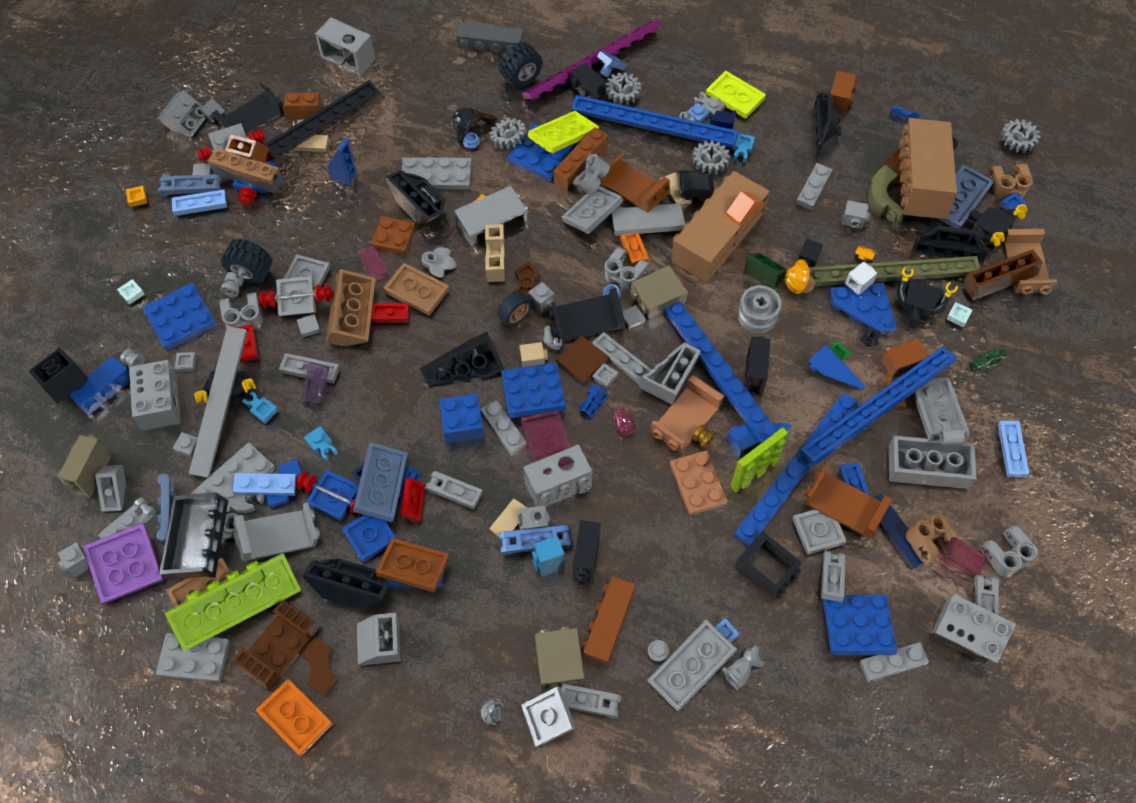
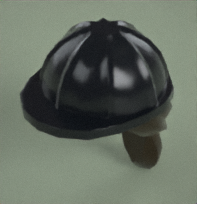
[452,108,498,140]

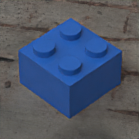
[439,393,484,444]

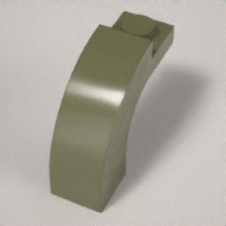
[868,165,904,225]

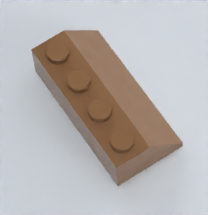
[326,269,376,346]

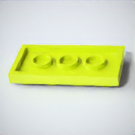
[528,111,599,153]

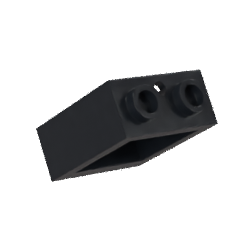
[744,336,771,397]
[573,520,601,585]
[735,531,802,598]

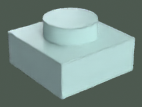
[117,279,145,305]
[947,302,972,327]

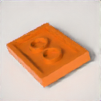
[255,679,333,757]

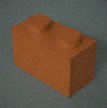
[831,70,858,110]
[284,93,323,119]
[225,134,269,163]
[881,339,929,378]

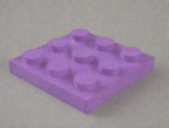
[83,523,164,604]

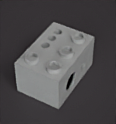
[315,17,375,76]
[129,360,181,431]
[523,444,592,507]
[931,594,1016,663]

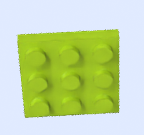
[731,427,788,492]

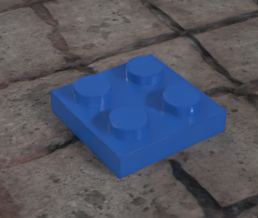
[342,515,396,563]

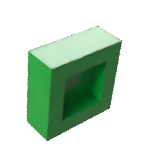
[830,340,851,362]

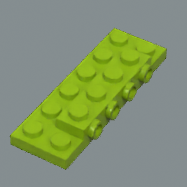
[164,553,301,652]

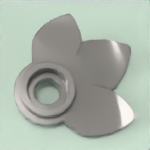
[421,247,457,278]

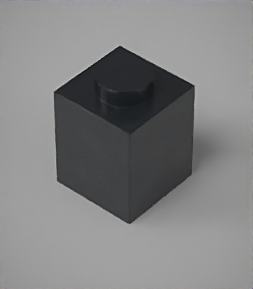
[798,239,823,267]

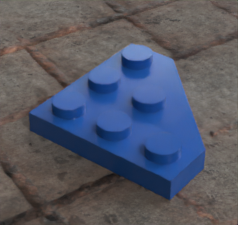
[829,283,897,334]

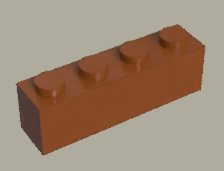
[554,127,608,192]
[581,576,636,667]

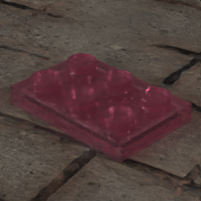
[521,411,574,466]

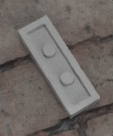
[796,163,833,210]
[279,353,340,384]
[480,400,527,456]
[859,642,929,682]

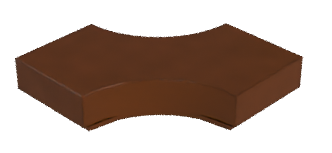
[512,261,540,298]
[302,637,338,697]

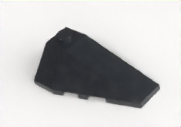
[420,331,505,385]

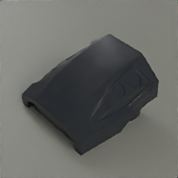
[677,170,714,202]

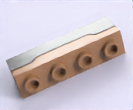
[208,148,283,193]

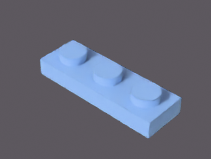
[172,190,227,216]
[997,421,1029,477]
[233,473,296,496]

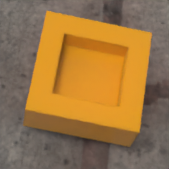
[126,186,147,207]
[856,245,877,261]

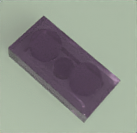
[301,362,330,404]

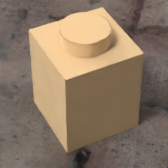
[519,342,548,367]

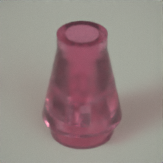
[614,407,636,436]

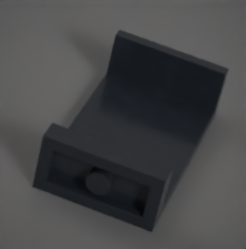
[211,83,284,136]
[548,288,625,342]

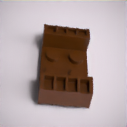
[233,600,320,691]

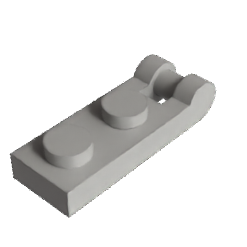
[424,471,483,509]
[98,497,156,539]
[821,550,845,602]
[974,575,999,615]
[561,683,622,719]

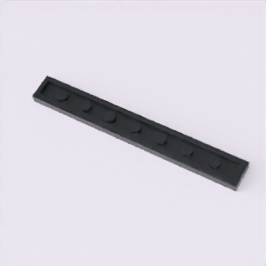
[264,80,380,161]

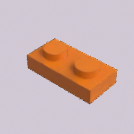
[620,234,649,267]

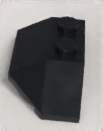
[814,92,841,156]
[386,170,446,223]
[911,226,988,263]
[303,559,389,610]

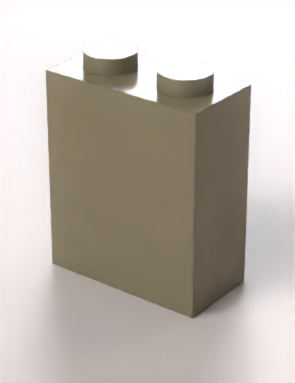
[630,265,688,320]
[58,435,111,498]
[535,626,584,689]

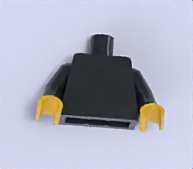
[968,204,1028,250]
[897,267,958,324]
[194,370,256,404]

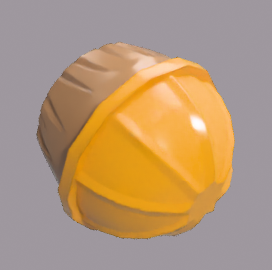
[784,259,815,295]

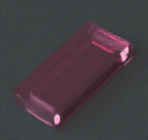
[357,245,388,280]
[945,537,985,575]

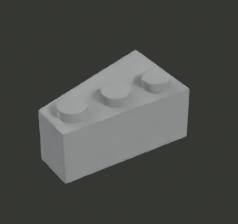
[639,342,701,405]

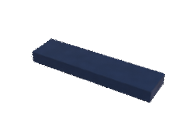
[874,493,925,570]

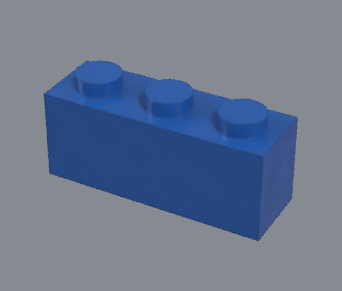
[69,356,130,415]

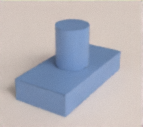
[597,51,627,77]

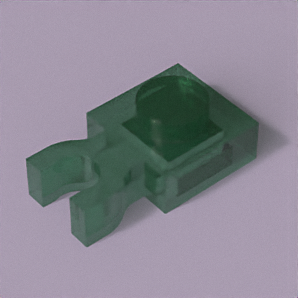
[969,349,1007,370]

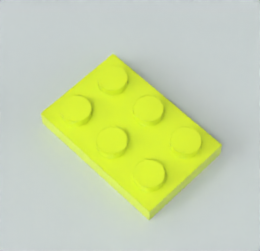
[706,71,766,119]

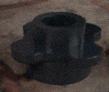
[860,328,881,347]

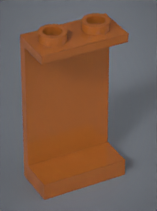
[600,153,670,213]
[804,464,892,539]

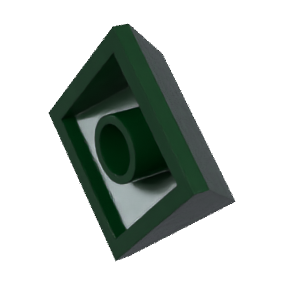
[744,252,788,290]

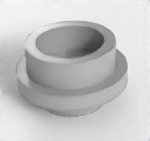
[648,640,669,662]

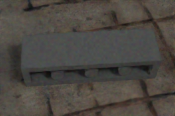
[456,22,524,53]

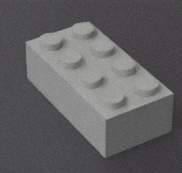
[889,436,976,489]

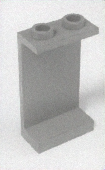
[454,186,529,246]
[233,502,320,562]

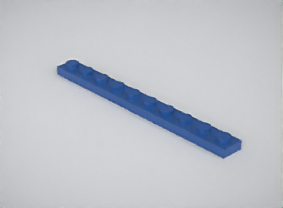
[571,95,738,149]
[664,301,778,443]
[801,347,957,466]
[733,393,859,546]

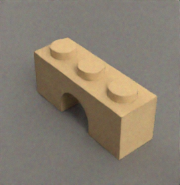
[485,224,505,282]

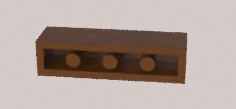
[963,249,1043,300]

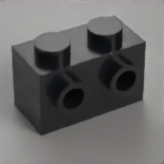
[569,62,606,99]

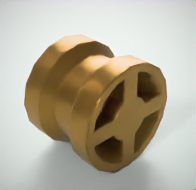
[692,424,716,449]

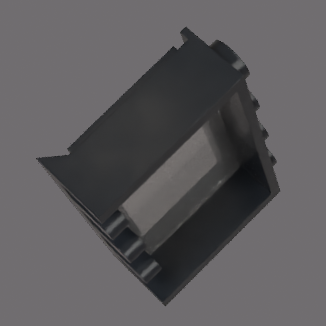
[159,492,229,580]

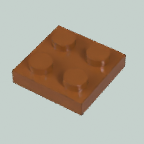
[371,216,416,255]

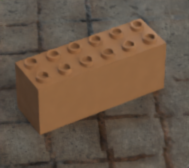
[898,118,957,219]
[671,171,770,283]

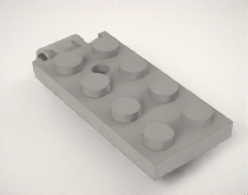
[913,377,970,446]

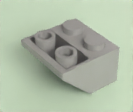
[157,90,206,137]
[357,613,401,666]

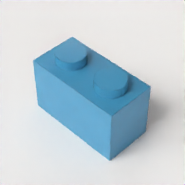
[532,536,565,576]

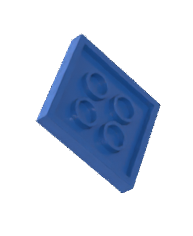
[507,123,577,182]
[142,283,217,351]
[501,363,566,418]
[823,595,897,655]

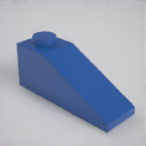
[328,138,357,185]
[809,345,866,389]
[727,423,792,459]

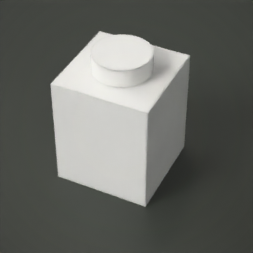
[845,262,877,295]

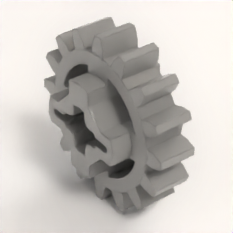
[606,72,641,105]
[490,118,527,149]
[1001,119,1041,153]
[692,140,730,175]

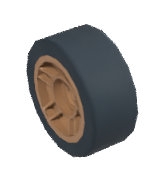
[497,291,532,327]

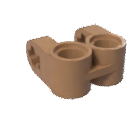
[988,163,1033,199]
[906,514,960,563]

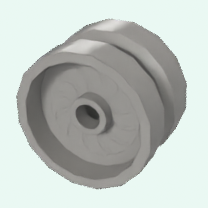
[738,285,782,333]

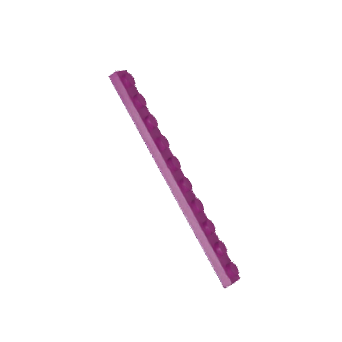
[522,19,661,100]

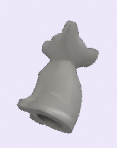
[722,645,765,690]

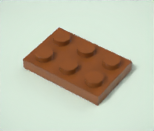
[376,538,450,593]

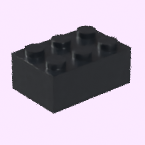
[29,347,89,404]

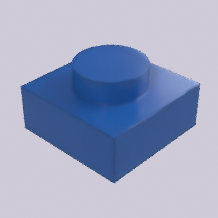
[1000,193,1027,210]

